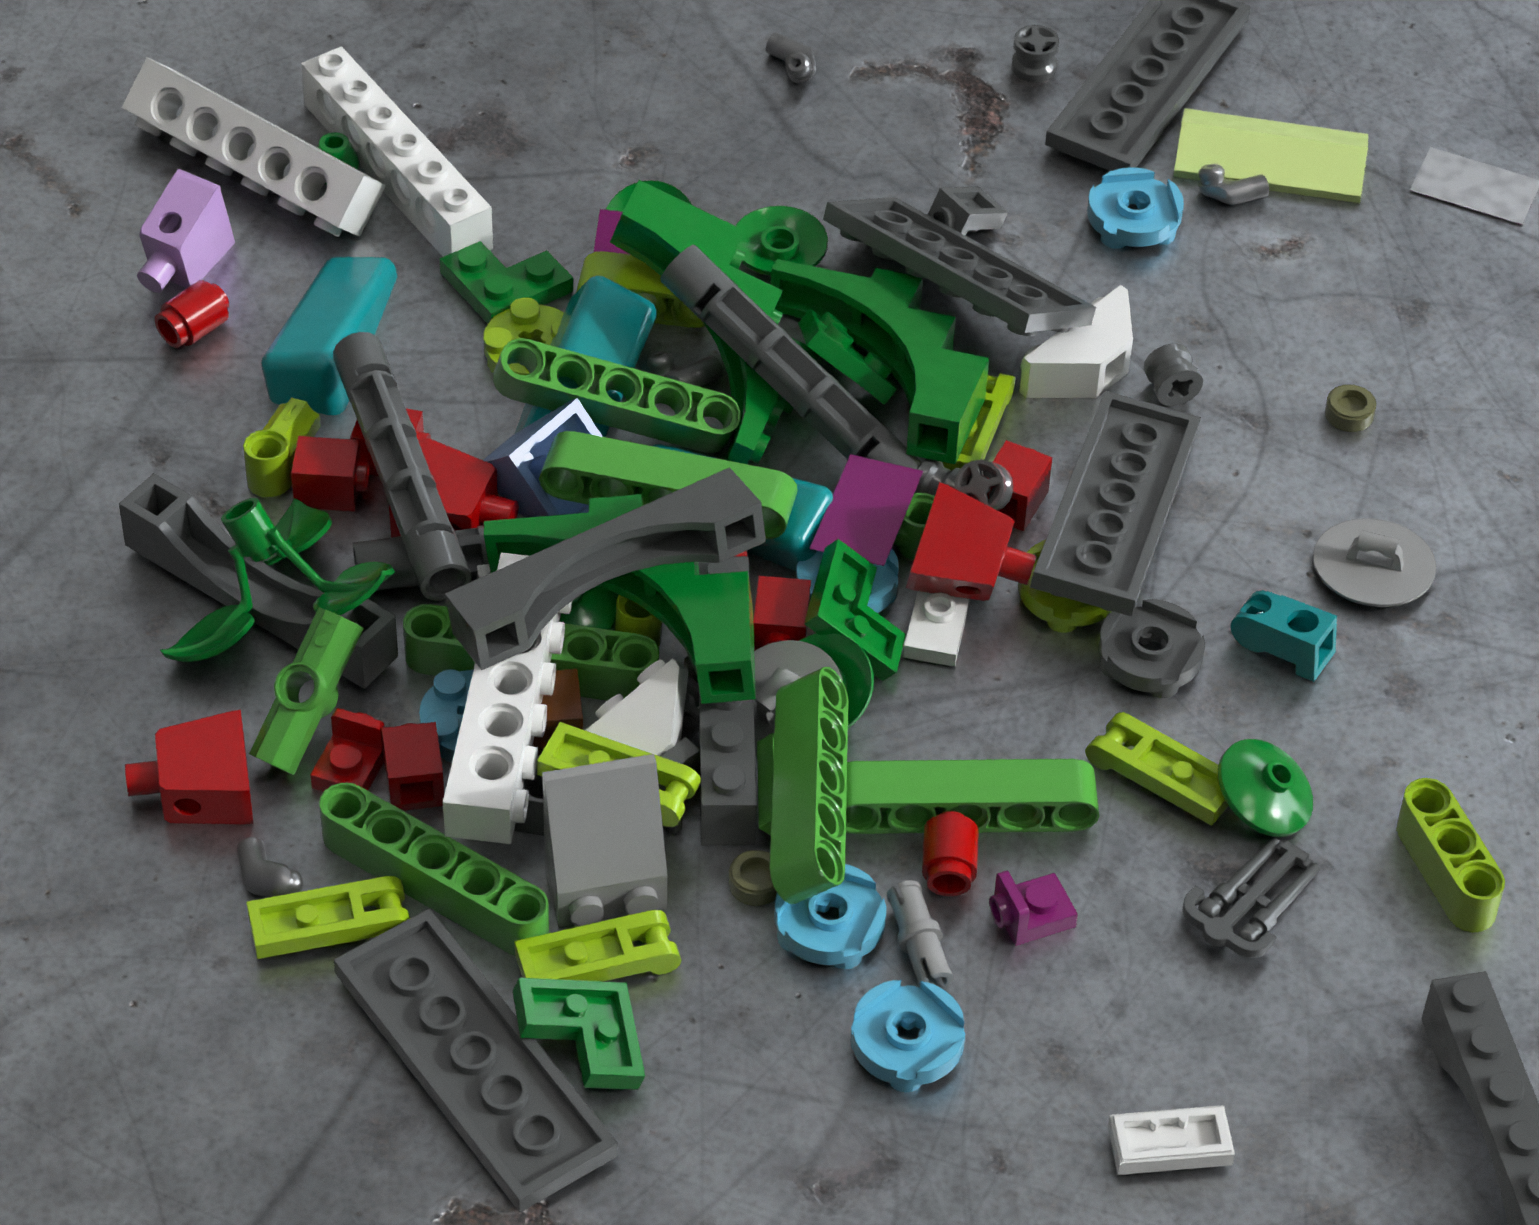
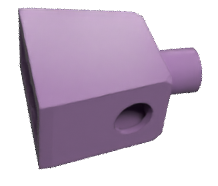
[137,169,235,293]

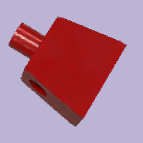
[389,437,519,537]
[905,482,1037,601]
[125,710,254,825]

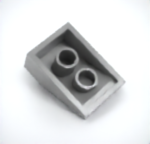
[542,754,667,927]

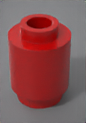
[154,280,229,348]
[922,811,979,897]

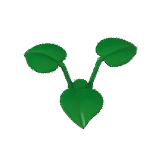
[160,498,395,662]

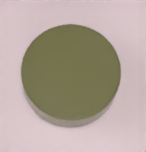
[1325,384,1377,432]
[729,850,777,906]

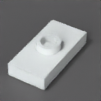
[903,591,971,667]
[1108,1105,1235,1175]

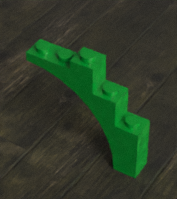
[610,180,819,464]
[771,259,989,464]
[483,494,756,704]

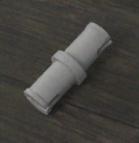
[886,880,954,988]

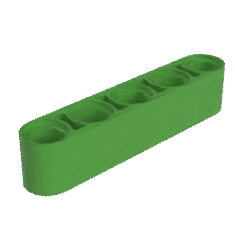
[493,338,741,453]
[539,431,798,539]
[403,604,659,701]
[770,667,848,904]
[846,759,1100,834]
[319,783,549,956]

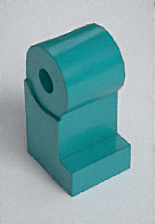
[1230,590,1337,682]

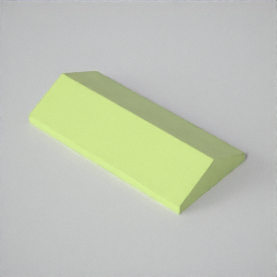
[1173,108,1369,203]

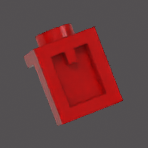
[310,708,385,792]

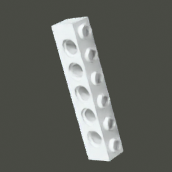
[301,46,493,257]
[121,57,386,237]
[443,553,572,844]

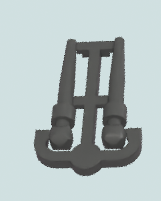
[1182,838,1320,958]

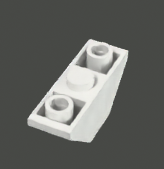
[1019,285,1133,398]
[585,658,688,756]

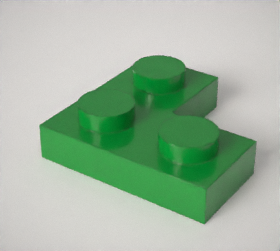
[439,241,574,324]
[798,308,897,405]
[804,539,906,681]
[512,978,645,1090]

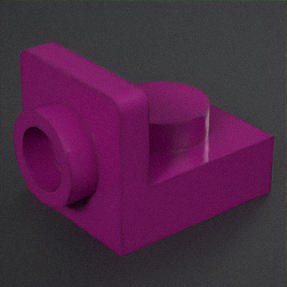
[989,870,1078,946]

